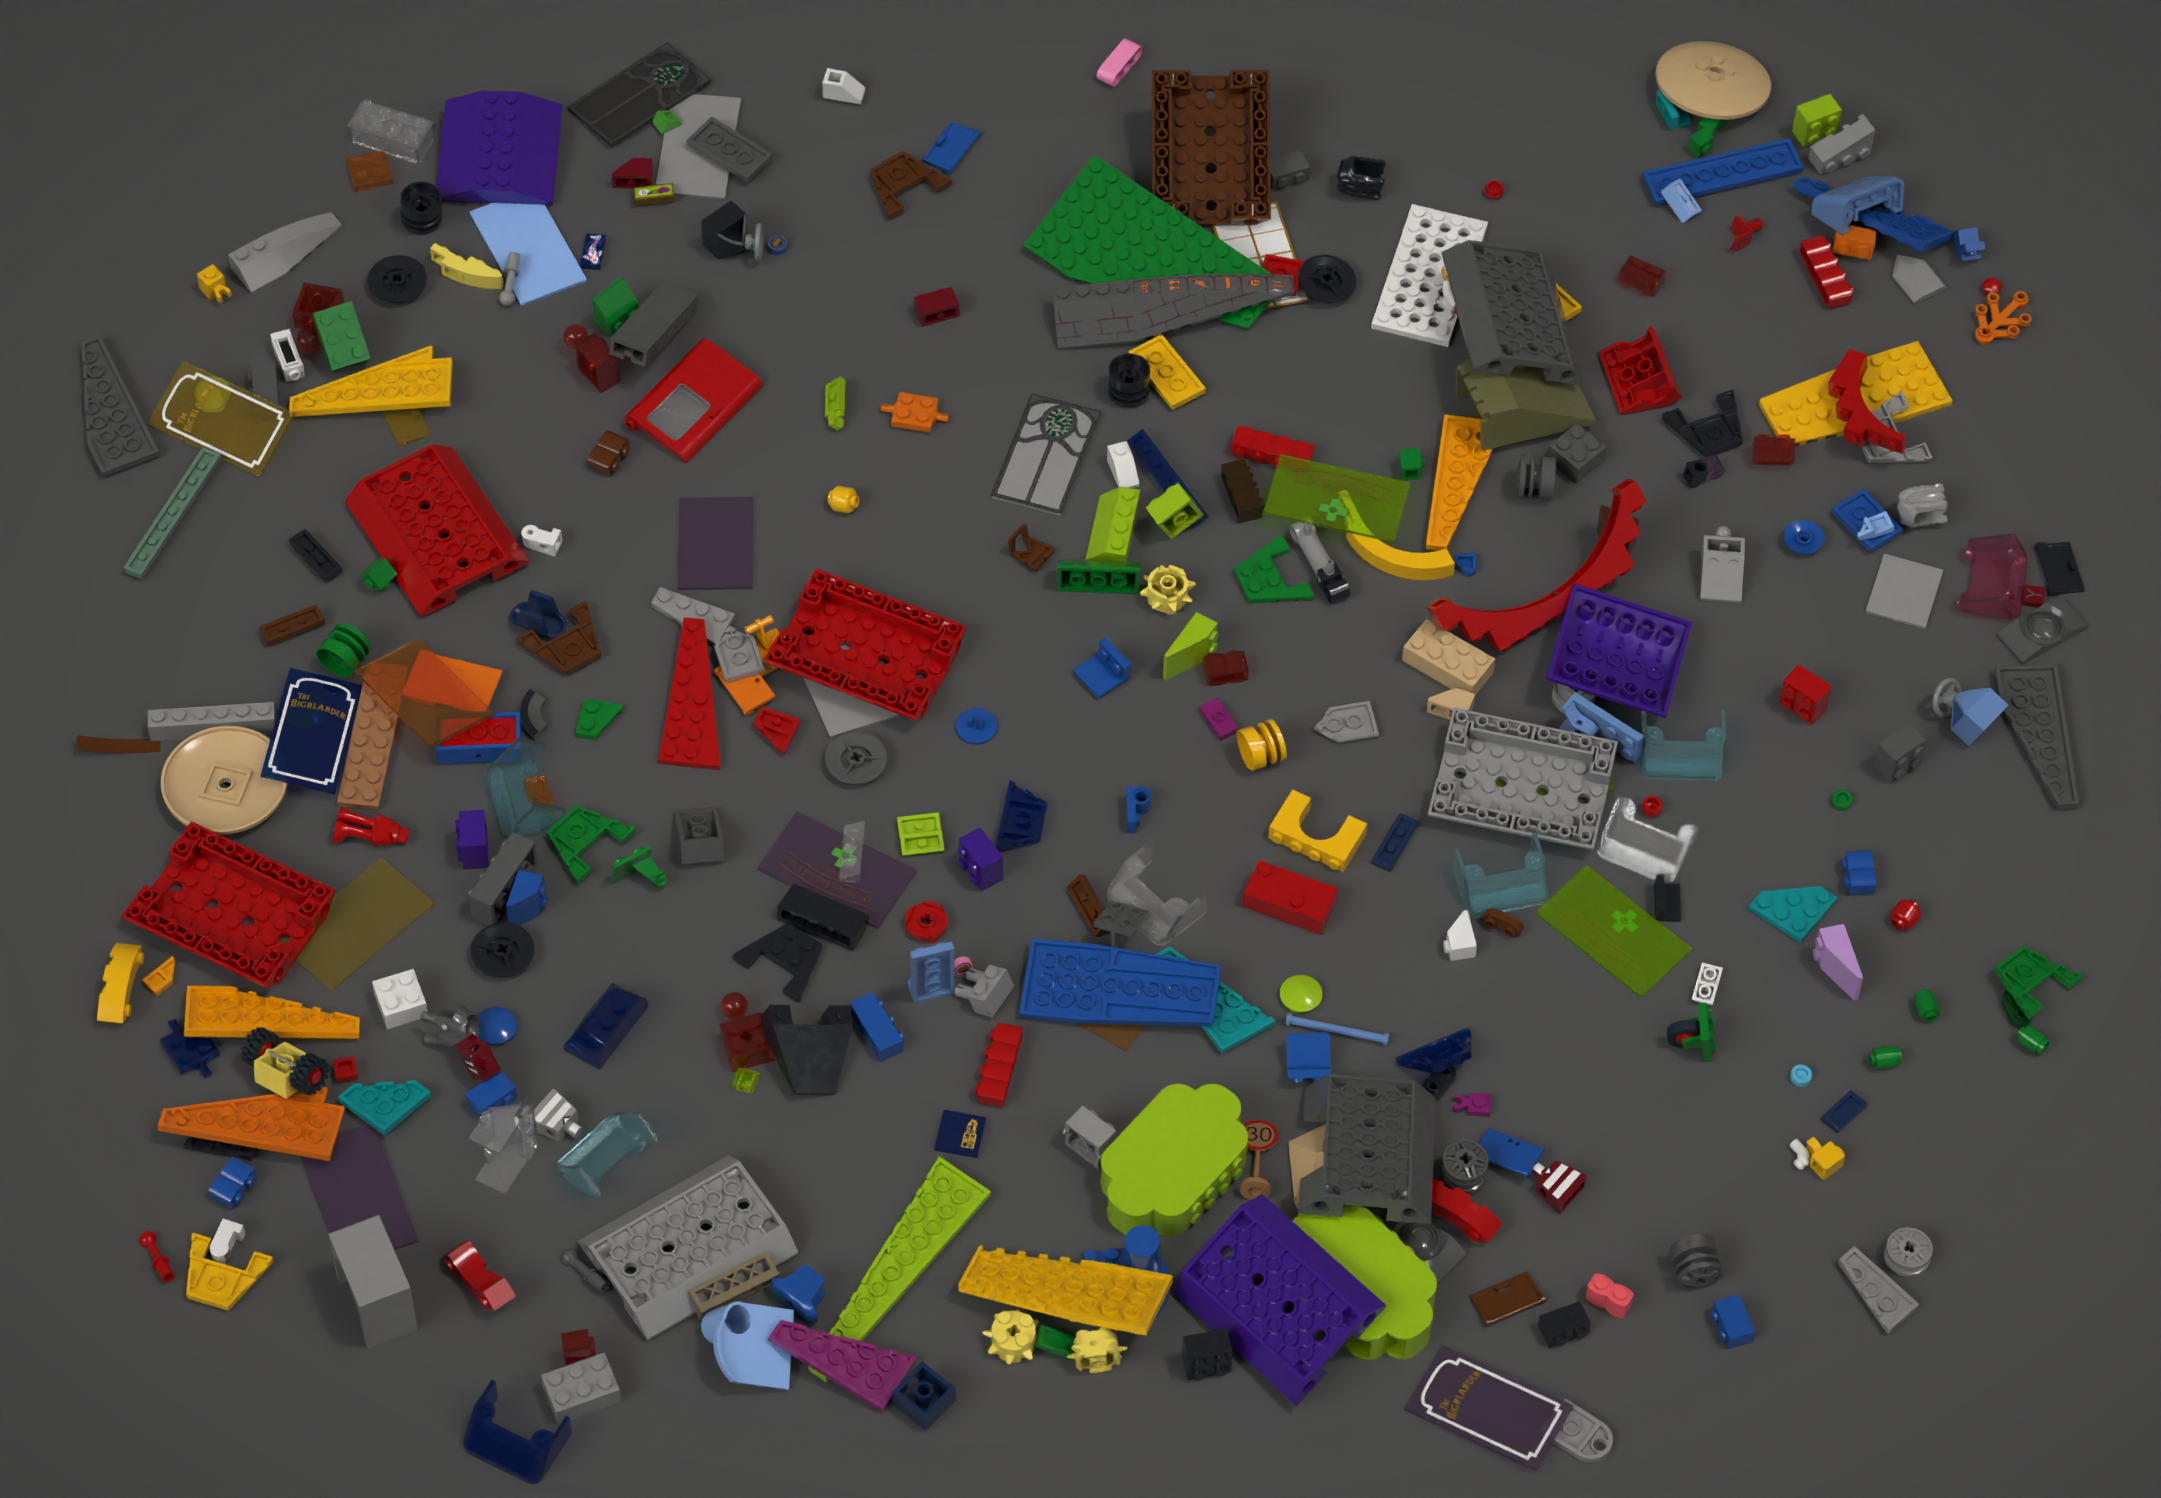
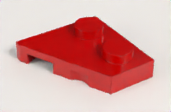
[754,706,801,755]

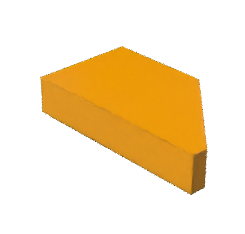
[142,956,175,997]

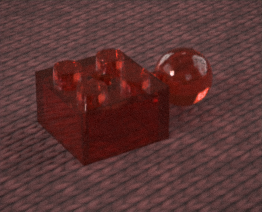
[292,282,344,354]
[563,324,621,393]
[720,992,774,1072]

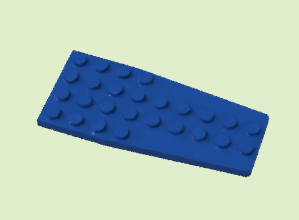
[1019,938,1221,1026]

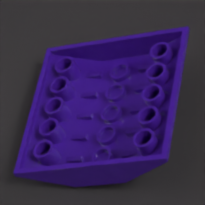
[436,91,563,205]
[1546,584,1692,718]

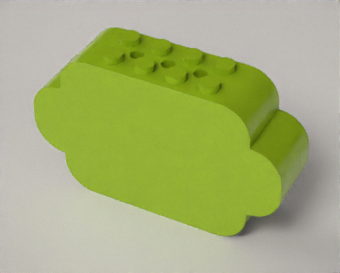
[1100,1084,1248,1237]
[1293,1205,1437,1360]

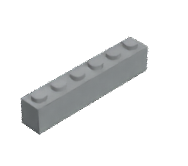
[148,702,277,741]

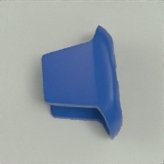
[771,1265,826,1323]

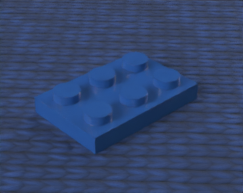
[1832,489,1903,553]

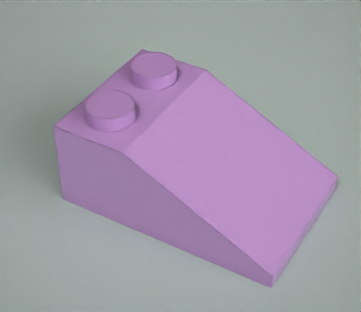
[1813,924,1863,1000]

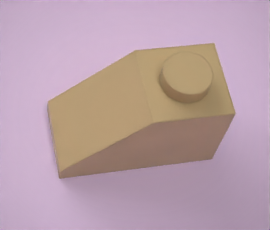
[1427,688,1475,720]

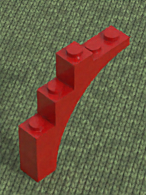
[1828,349,1906,454]

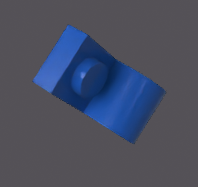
[1126,787,1151,833]

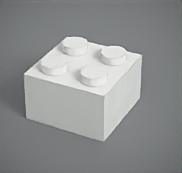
[372,969,428,1029]

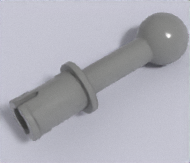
[499,252,520,306]

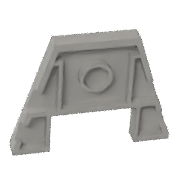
[1861,391,1933,463]

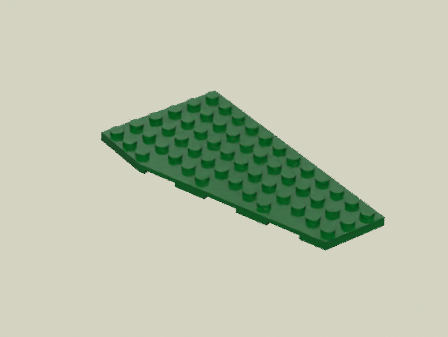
[1023,155,1272,331]

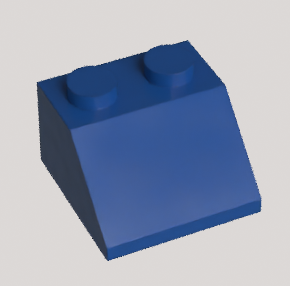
[506,870,548,925]

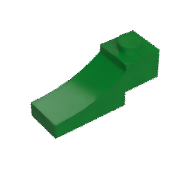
[1687,118,1731,159]

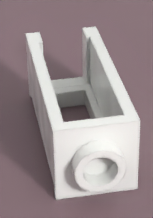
[270,329,305,382]

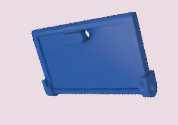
[922,122,981,175]
[1478,1128,1545,1178]

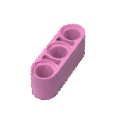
[1096,38,1143,87]

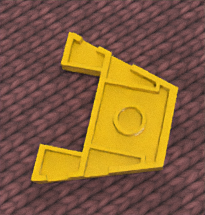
[186,1233,274,1311]

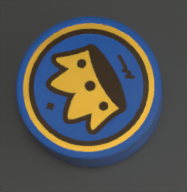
[768,235,788,255]

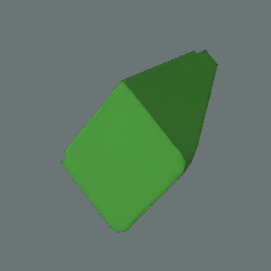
[652,110,682,133]

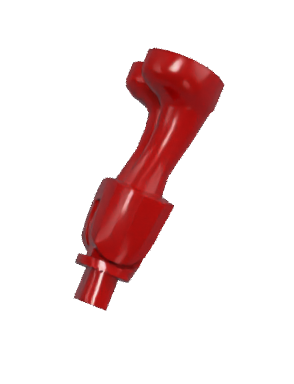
[333,806,410,846]

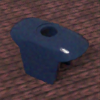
[509,590,567,638]

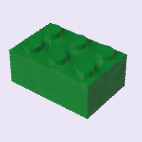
[311,301,371,372]

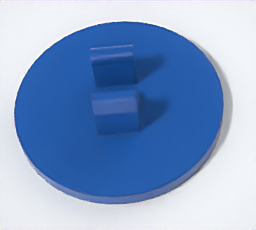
[956,708,997,745]

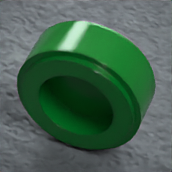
[1831,789,1853,811]

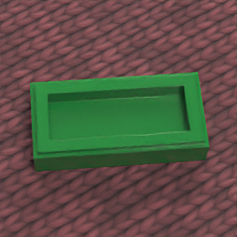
[1035,1325,1076,1362]

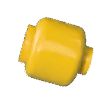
[828,486,860,514]

